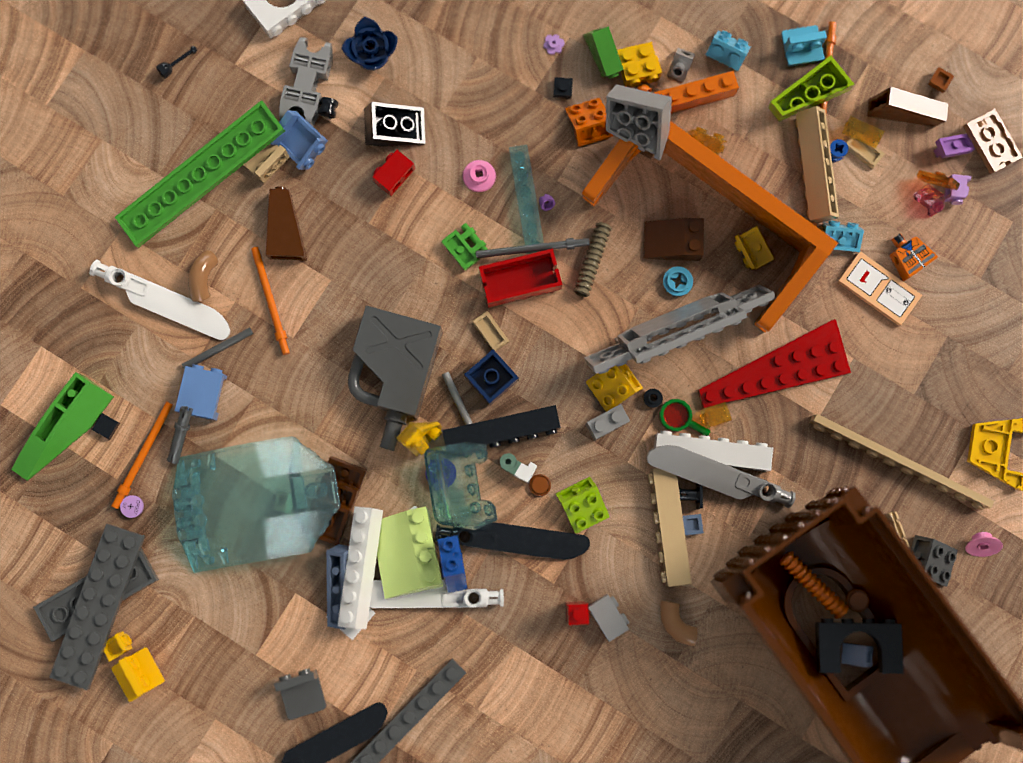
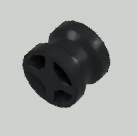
[317,97,339,119]

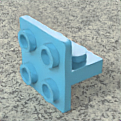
[781,25,827,66]
[706,30,751,71]

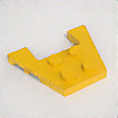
[967,418,1023,491]

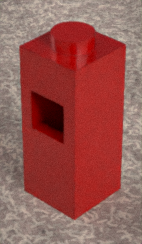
[565,601,589,625]

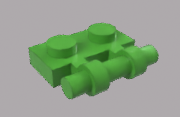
[441,223,488,271]

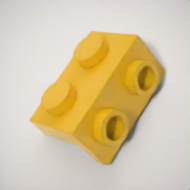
[734,226,775,270]

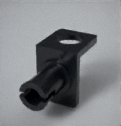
[679,483,703,509]

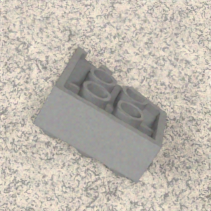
[606,85,672,161]

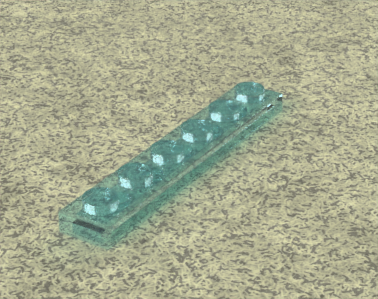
[509,145,544,255]

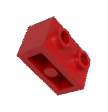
[372,149,415,196]

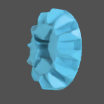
[663,266,693,297]

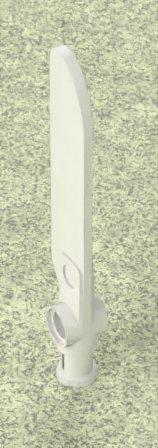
[89,260,231,340]
[370,579,504,608]

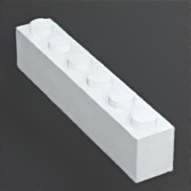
[654,431,773,472]
[338,506,383,629]

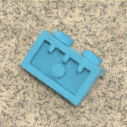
[822,220,864,252]

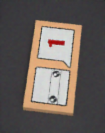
[838,251,922,326]

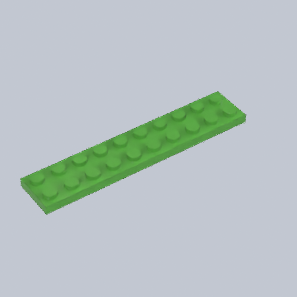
[115,100,285,248]

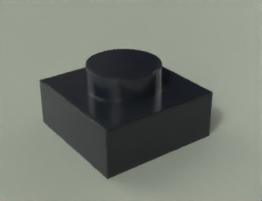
[553,77,573,99]

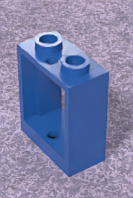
[438,536,468,593]

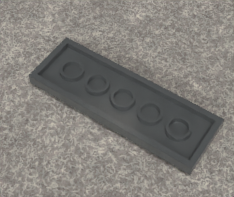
[33,548,159,642]

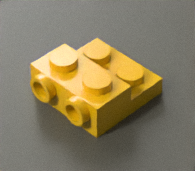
[617,42,662,87]

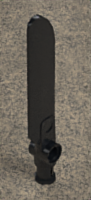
[434,522,590,560]
[281,702,388,763]

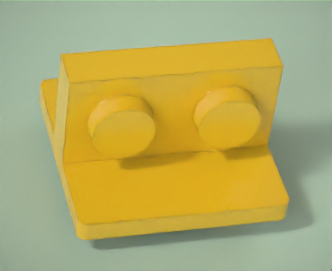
[111,647,165,702]

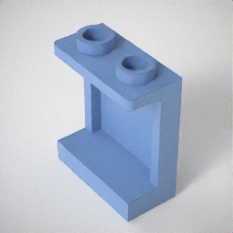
[270,110,328,170]
[175,364,227,421]

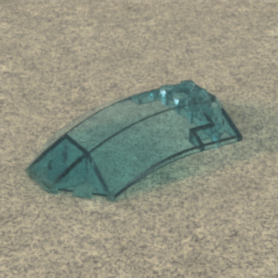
[172,436,340,573]

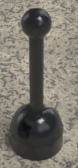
[156,46,197,79]

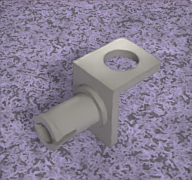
[667,48,695,82]

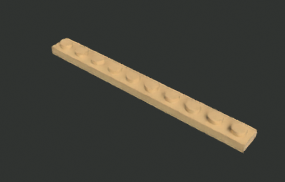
[809,414,994,510]

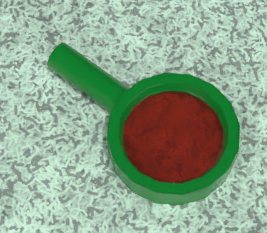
[659,399,711,436]

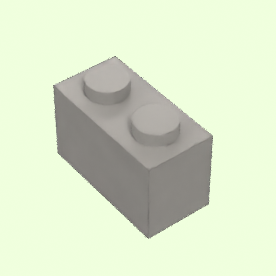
[585,404,630,441]
[588,594,630,642]

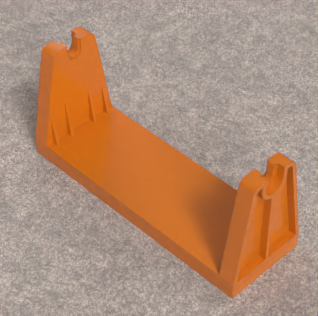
[582,121,838,333]

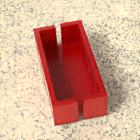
[479,248,563,308]

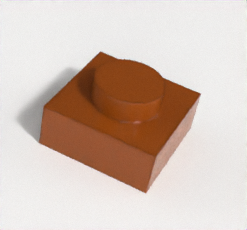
[927,67,954,93]

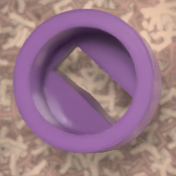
[539,194,555,211]

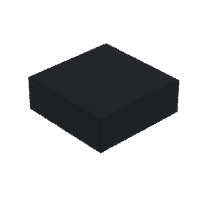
[92,413,120,440]

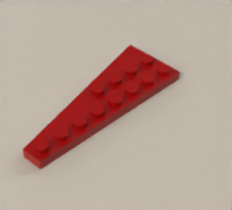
[698,319,851,409]

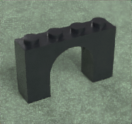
[815,618,904,674]

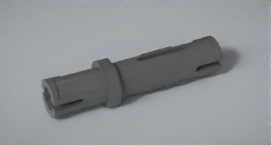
[167,406,193,464]

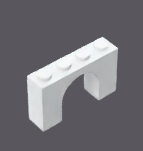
[242,0,326,39]

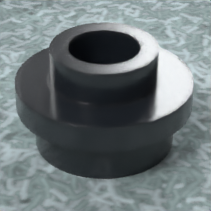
[643,389,663,408]

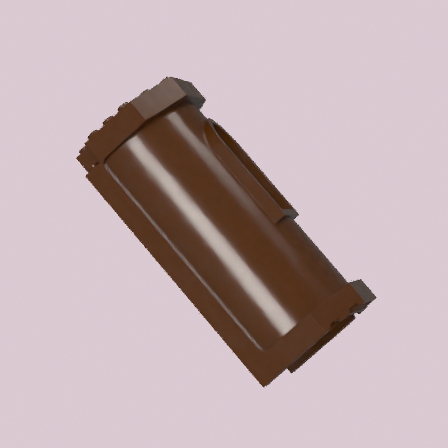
[710,486,1023,763]

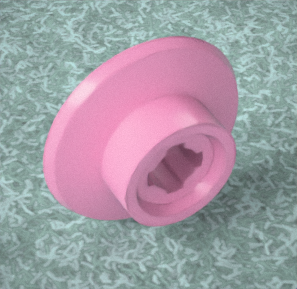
[463,160,496,192]
[965,532,1003,557]

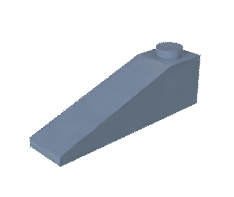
[326,544,349,629]

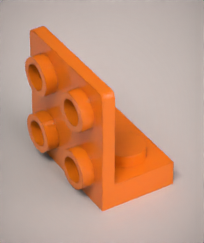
[565,98,613,147]

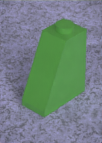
[583,26,623,79]

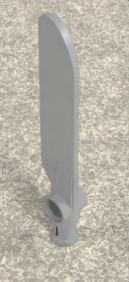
[647,445,796,508]

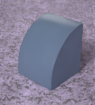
[841,643,874,667]

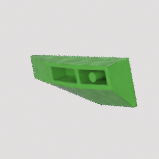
[11,372,114,481]

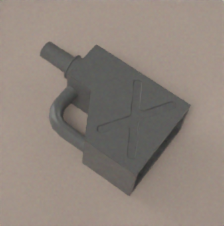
[348,305,443,451]

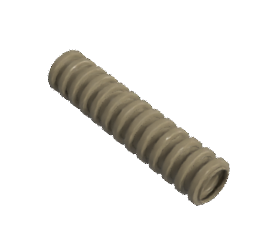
[573,222,612,297]

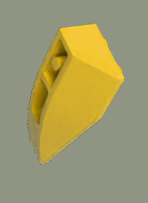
[396,421,442,456]

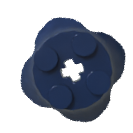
[341,16,398,71]

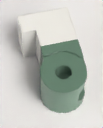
[500,453,537,484]

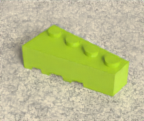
[768,55,855,122]

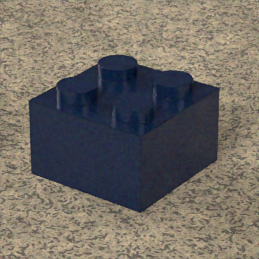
[464,349,519,406]

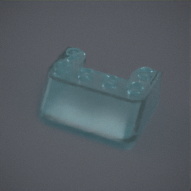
[424,442,497,530]

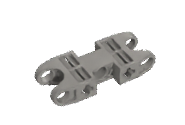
[279,37,333,126]

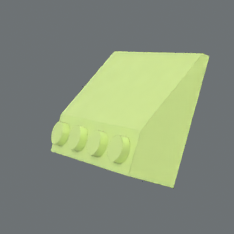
[377,506,443,599]

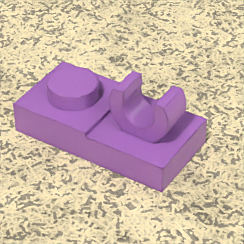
[934,133,975,158]

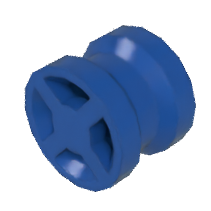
[830,139,848,162]

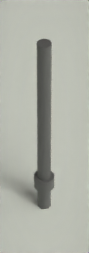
[476,238,589,258]

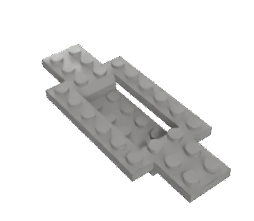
[584,285,776,374]

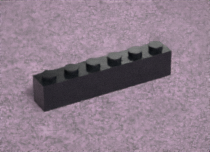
[442,405,561,457]

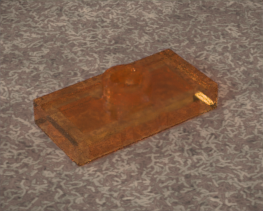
[916,170,960,190]

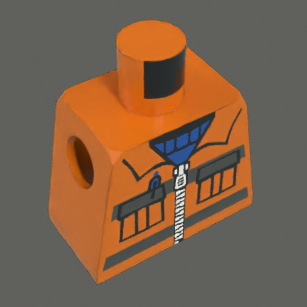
[890,233,938,281]

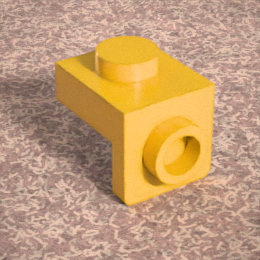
[104,631,133,662]

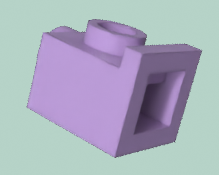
[944,174,971,205]

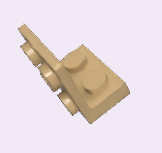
[243,144,290,184]

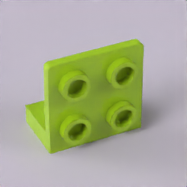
[555,477,610,534]

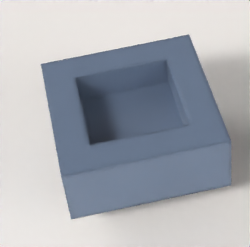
[683,514,704,535]

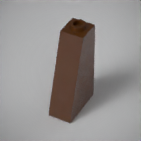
[867,87,948,127]
[266,186,307,261]

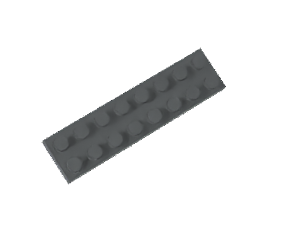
[49,524,146,690]

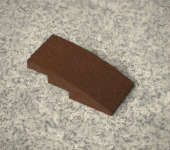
[302,456,367,545]

